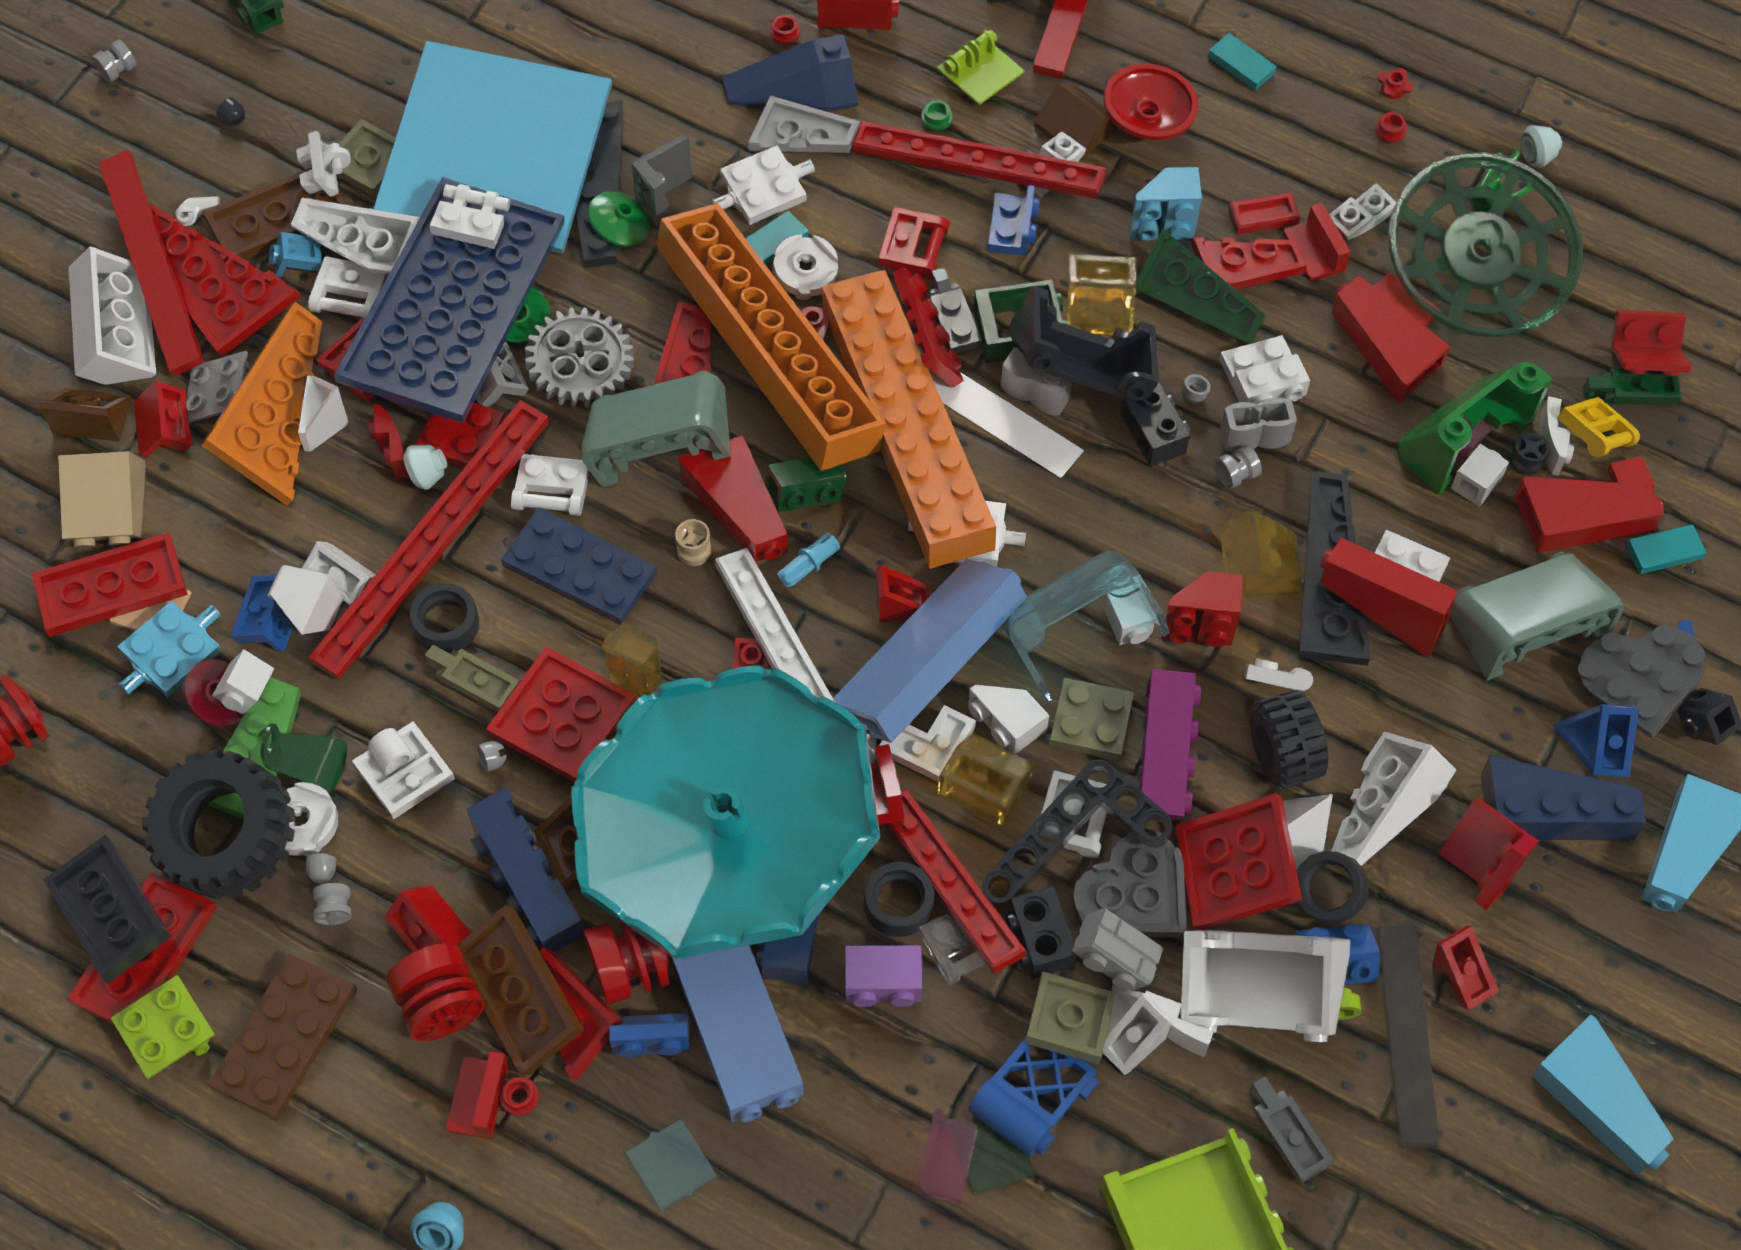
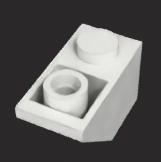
[968,685,1049,755]

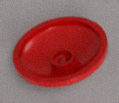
[1103,64,1199,141]

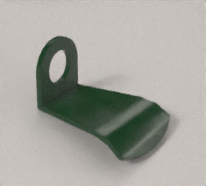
[261,723,347,793]

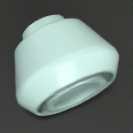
[1521,125,1562,168]
[404,445,447,490]

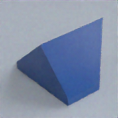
[1553,704,1639,777]

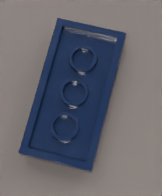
[501,507,657,625]

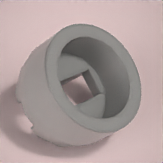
[1182,374,1210,404]
[476,741,506,772]
[306,853,337,884]

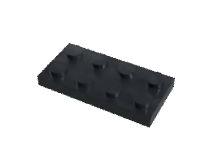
[43,834,172,984]

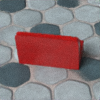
[1283,203,1351,281]
[134,381,191,458]
[384,885,471,953]
[446,1051,509,1140]

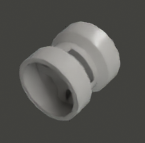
[91,39,137,83]
[1214,445,1262,490]

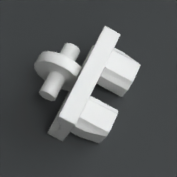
[296,130,351,197]

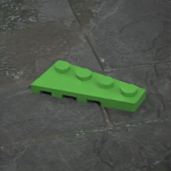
[208,677,301,819]

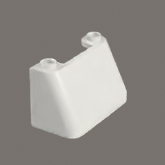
[1181,930,1350,1042]

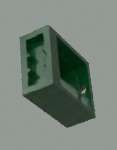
[973,280,1069,363]

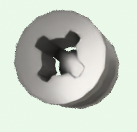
[312,883,352,925]

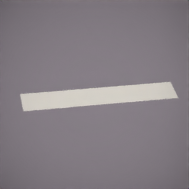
[919,348,1084,478]

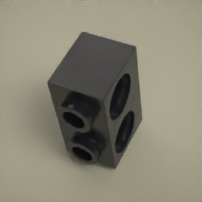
[1005,887,1077,979]

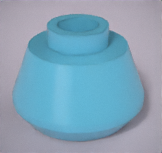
[411,1202,464,1250]

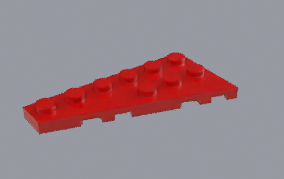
[150,204,301,357]

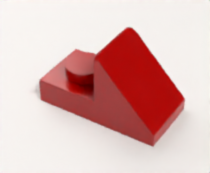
[1432,925,1499,1010]

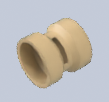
[675,519,711,566]

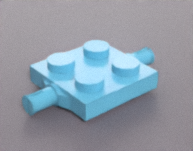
[117,601,222,698]

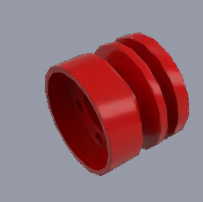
[0,674,50,768]
[583,922,670,1006]
[385,943,485,1042]

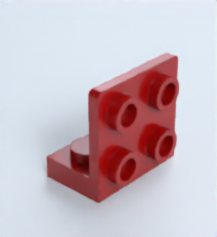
[1610,309,1692,376]
[1439,798,1539,911]

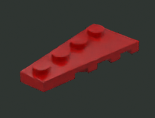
[893,266,964,388]
[653,301,711,385]

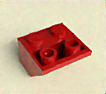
[1161,571,1243,647]

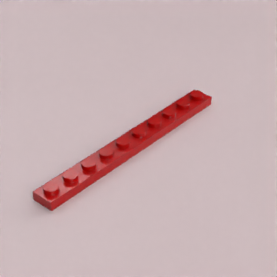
[309,400,549,680]

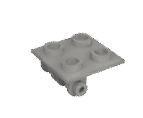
[186,351,251,423]

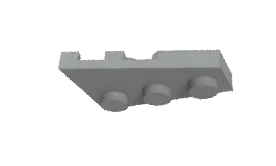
[748,96,859,153]

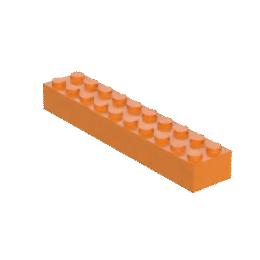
[657,203,886,471]
[822,269,996,569]

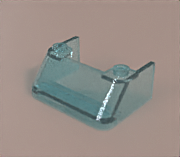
[1001,550,1170,703]

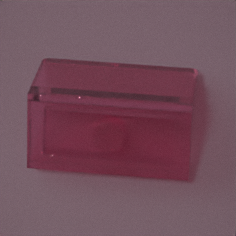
[918,1108,978,1203]

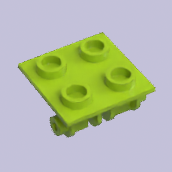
[937,30,1025,105]
[111,975,215,1079]

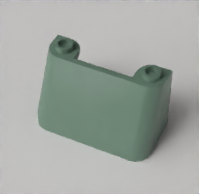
[581,371,731,487]
[1450,552,1625,681]

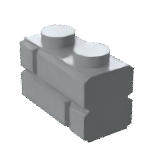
[1072,908,1164,991]

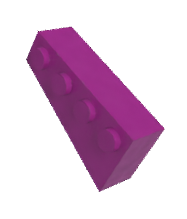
[1139,669,1201,823]

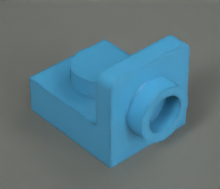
[269,232,322,277]

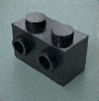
[1120,383,1191,467]

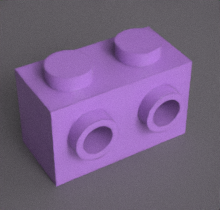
[845,946,922,1007]

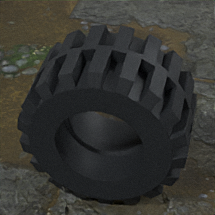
[1250,690,1328,789]

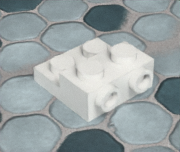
[1219,335,1310,404]

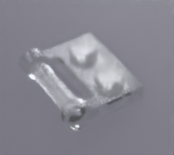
[919,913,985,986]

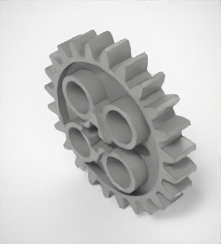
[525,308,634,408]

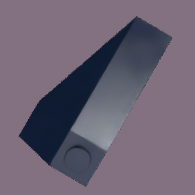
[722,34,858,112]

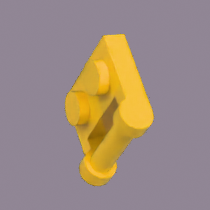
[1557,397,1640,457]

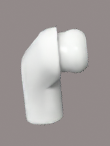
[175,196,221,226]

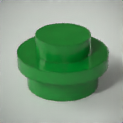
[921,100,953,131]

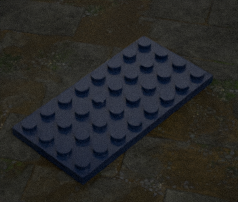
[335,177,565,423]

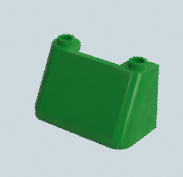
[1398,362,1552,495]

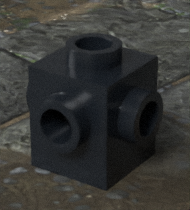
[1677,688,1741,745]

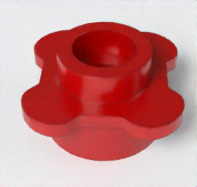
[1377,68,1413,99]

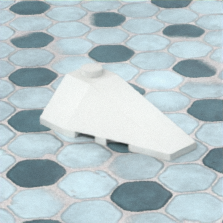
[291,198,420,274]

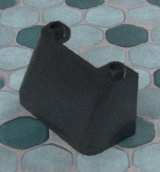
[1010,286,1159,401]

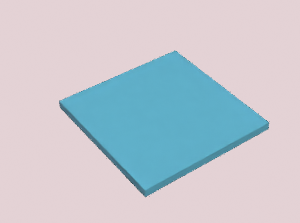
[374,41,612,254]

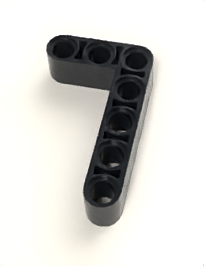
[982,760,1172,908]

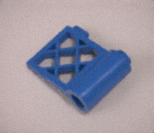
[968,1038,1099,1157]

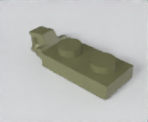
[425,645,520,712]

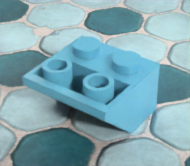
[1130,167,1202,241]

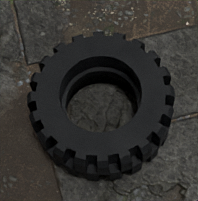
[142,750,296,899]

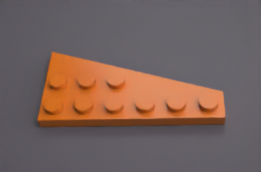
[201,302,322,506]

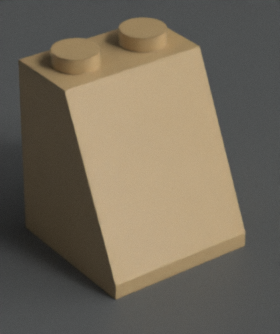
[58,451,146,548]

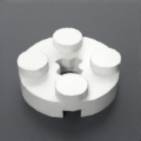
[772,234,838,300]
[285,782,338,856]

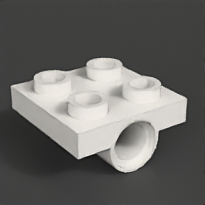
[352,721,455,820]

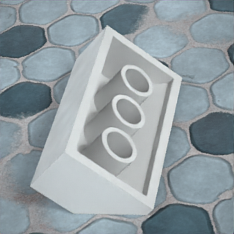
[69,246,156,385]

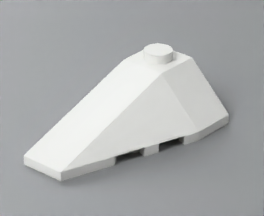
[1331,732,1456,866]

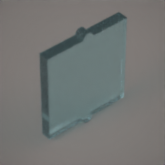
[626,1119,717,1211]

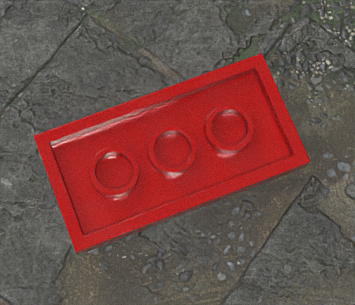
[32,532,188,637]
[67,872,218,1026]

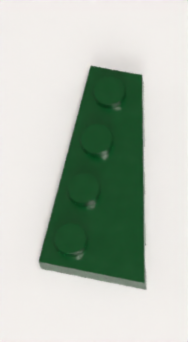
[1133,229,1266,344]

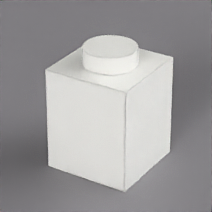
[1451,444,1509,507]
[1104,584,1156,646]
[212,650,274,715]

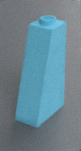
[1641,774,1741,913]
[1532,1015,1674,1176]

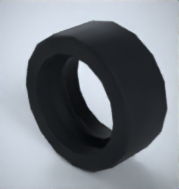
[409,583,479,654]
[1297,851,1369,923]
[864,862,934,937]

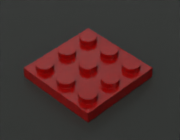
[486,646,637,783]
[1176,793,1302,930]

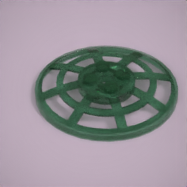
[1388,153,1583,337]

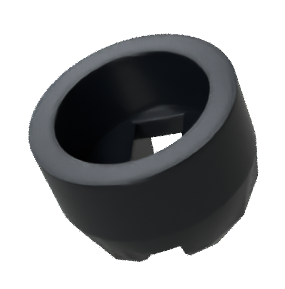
[216,98,245,126]

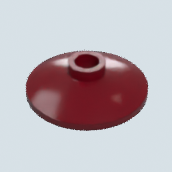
[183,660,246,727]

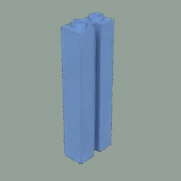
[833,559,1027,743]
[668,945,804,1122]

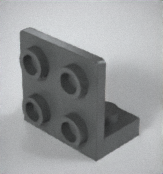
[632,134,692,229]

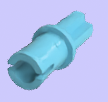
[778,532,840,587]

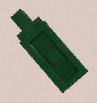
[1583,368,1682,405]

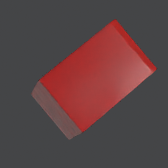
[876,565,931,622]

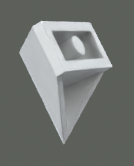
[298,376,349,451]
[267,565,343,635]
[1283,794,1333,870]
[1103,986,1172,1075]

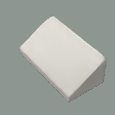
[301,541,376,606]

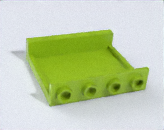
[1100,1128,1294,1250]

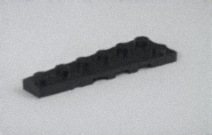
[576,100,624,268]
[1298,471,1370,666]

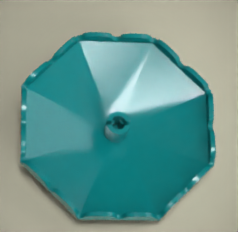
[571,666,880,959]

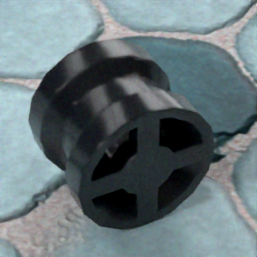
[1509,432,1549,475]

